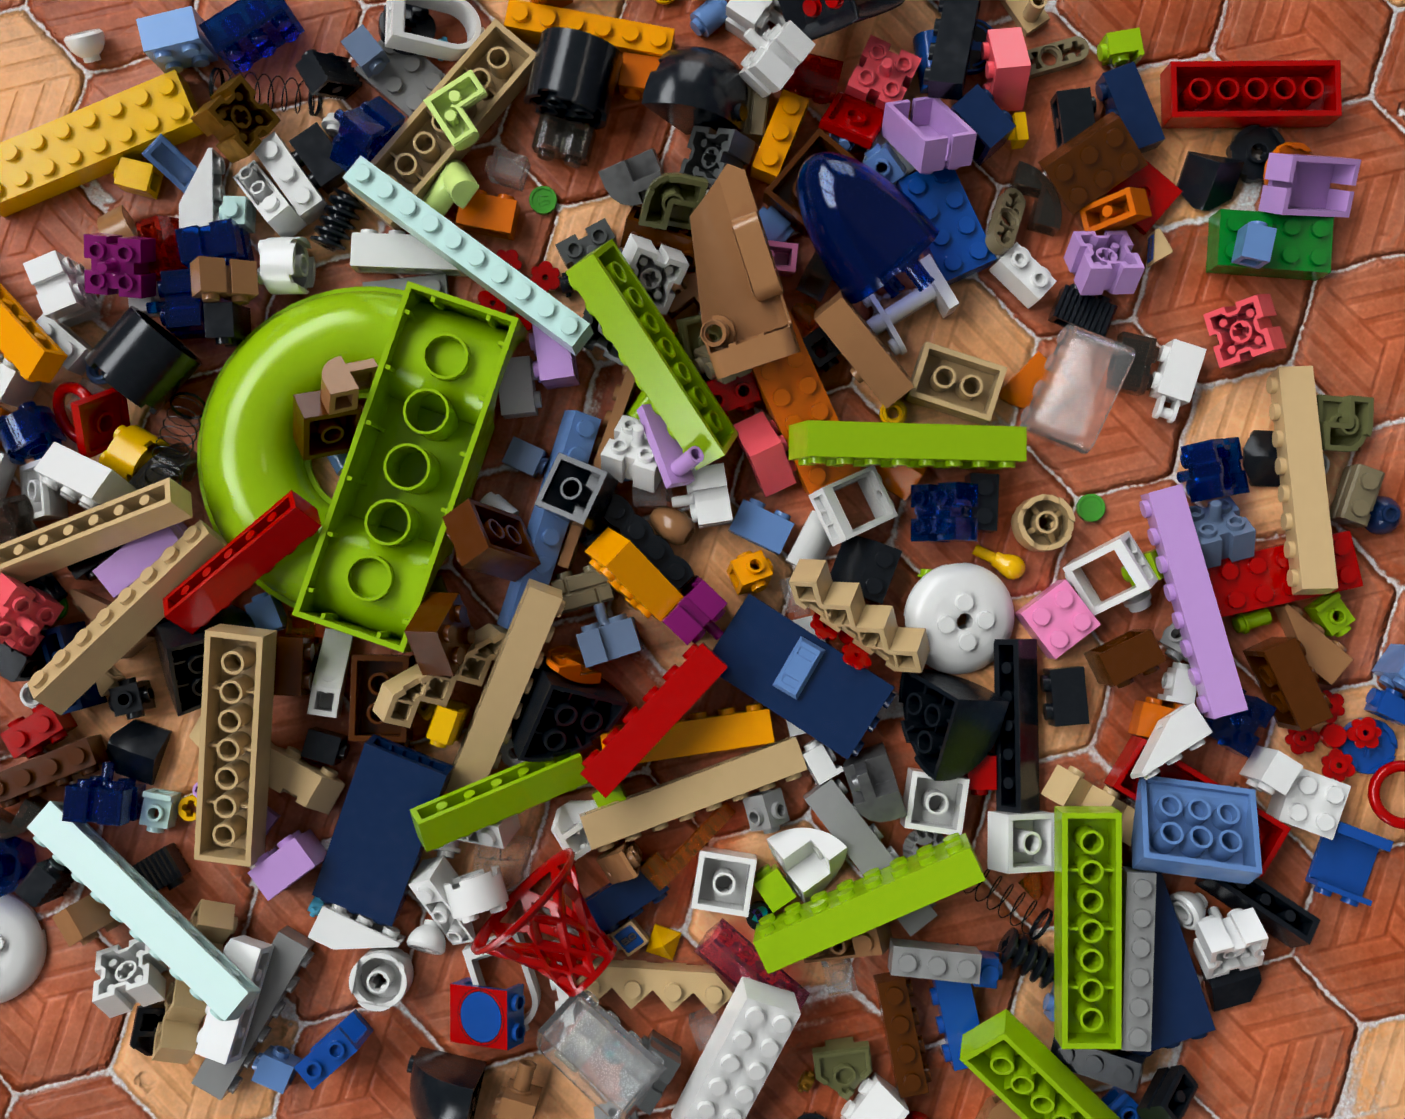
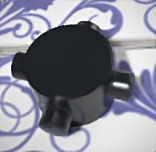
[560,272,574,297]

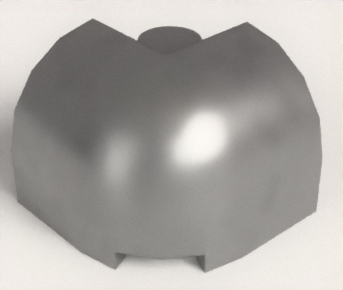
[598,148,664,206]
[843,742,907,822]

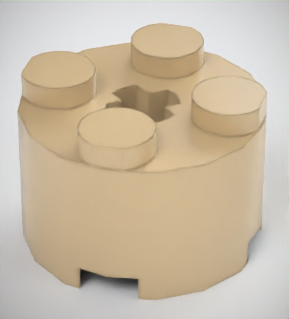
[1011,494,1075,552]

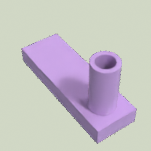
[637,404,704,489]

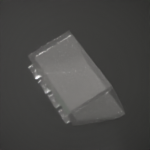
[1020,325,1136,454]
[536,990,667,1119]

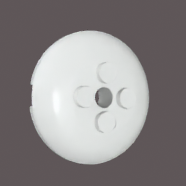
[903,562,1014,674]
[0,891,47,1003]

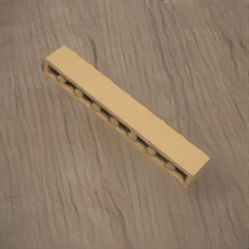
[1266,366,1338,595]
[0,477,193,583]
[27,520,228,715]
[445,578,566,793]
[579,736,808,852]

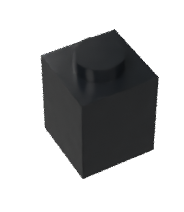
[301,727,350,766]

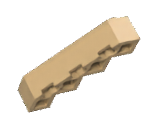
[789,559,930,673]
[372,623,508,728]
[189,715,345,815]
[1041,764,1181,876]
[152,899,238,1064]
[576,958,734,1014]

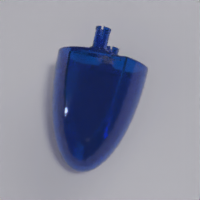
[797,152,939,304]

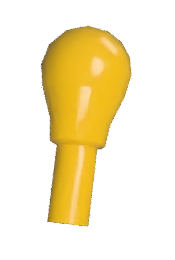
[972,544,1025,580]

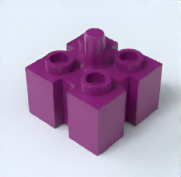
[84,233,156,299]
[662,575,728,645]

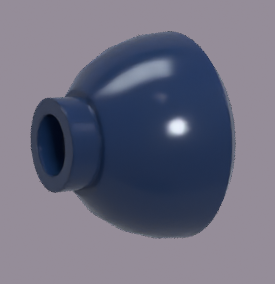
[1365,496,1402,535]

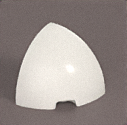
[767,828,847,903]

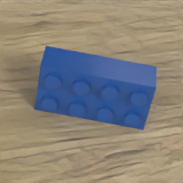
[893,168,997,285]

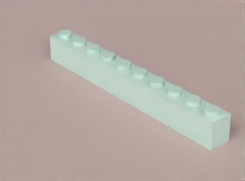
[343,155,593,356]
[27,801,261,1021]

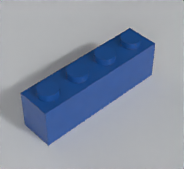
[929,943,980,1071]

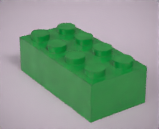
[1206,209,1334,281]

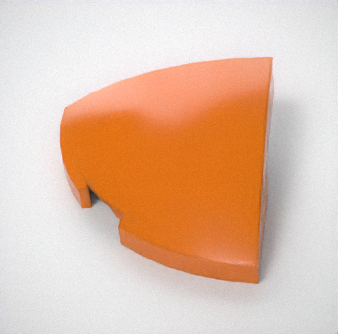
[998,351,1075,410]
[546,645,602,684]

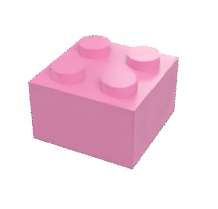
[1014,579,1101,659]

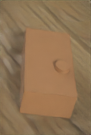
[814,290,914,409]

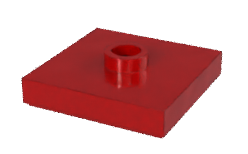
[818,92,884,150]
[1103,159,1182,235]

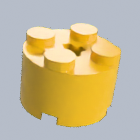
[99,425,170,489]

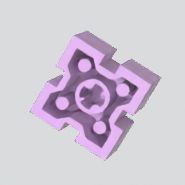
[1064,230,1145,296]

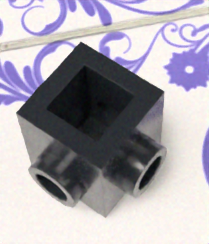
[108,677,156,720]

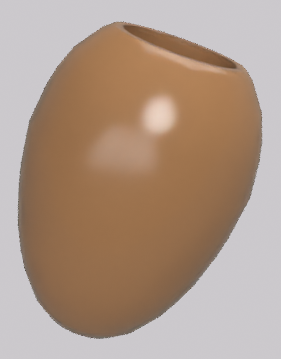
[650,507,695,545]

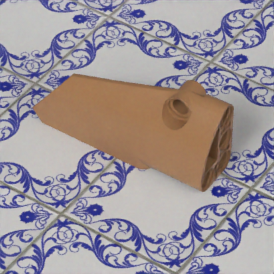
[690,163,801,380]

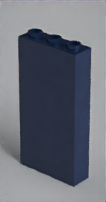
[712,594,896,760]
[312,734,454,927]
[1128,866,1216,1057]

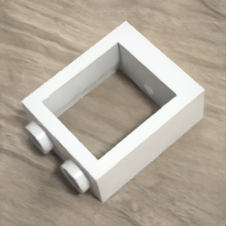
[808,465,898,547]
[1063,531,1158,616]

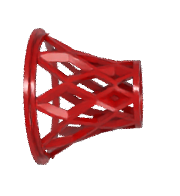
[471,848,617,997]

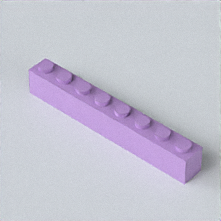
[1139,484,1248,719]

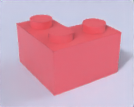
[981,27,1031,111]
[733,411,797,497]

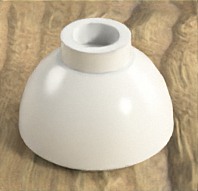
[64,29,105,63]
[1170,891,1208,930]
[406,919,446,955]

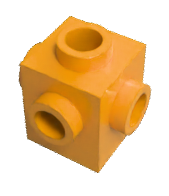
[726,550,774,596]

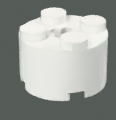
[257,237,316,295]
[443,865,509,924]
[349,947,414,1011]

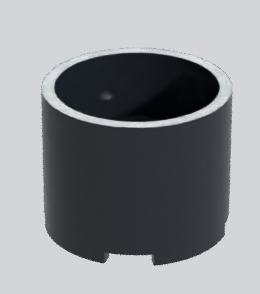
[524,27,624,130]
[84,306,202,415]

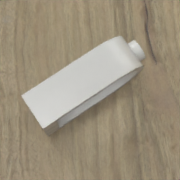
[385,0,485,61]
[462,932,541,1031]

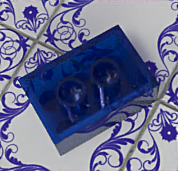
[199,0,305,75]

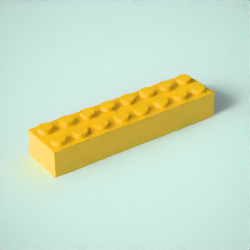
[0,69,204,217]

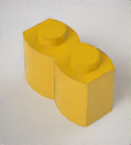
[426,699,471,748]

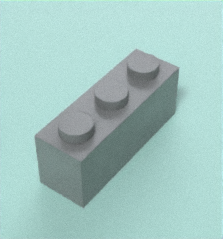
[887,938,982,984]

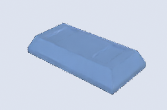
[141,134,197,193]
[772,636,826,700]

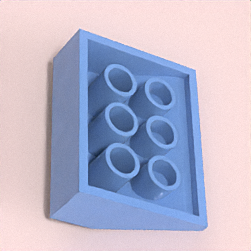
[1131,776,1262,884]

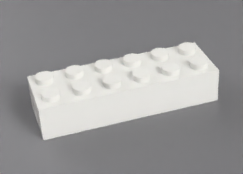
[671,976,801,1119]

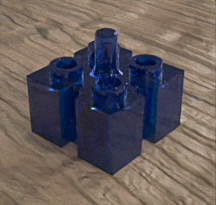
[329,96,406,172]
[175,218,254,268]
[146,269,206,340]
[1176,437,1250,503]
[911,482,978,543]
[1198,689,1277,758]
[62,762,146,826]

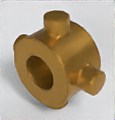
[797,1070,815,1093]

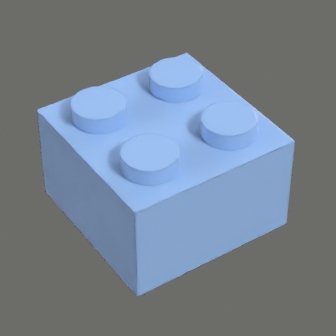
[136,6,218,73]

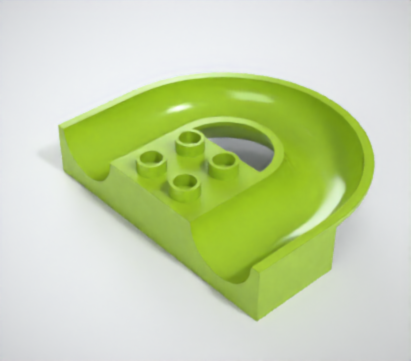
[197,281,528,653]

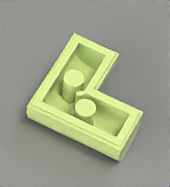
[423,69,488,151]
[422,159,479,216]

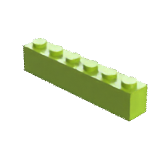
[409,753,588,852]

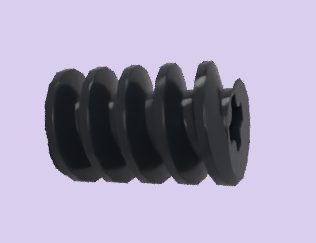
[310,188,365,252]
[997,928,1054,989]

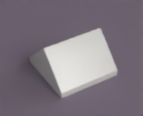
[19,459,68,522]

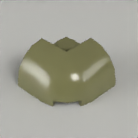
[638,172,709,230]
[1316,394,1374,452]

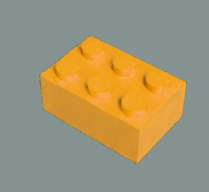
[584,527,684,622]

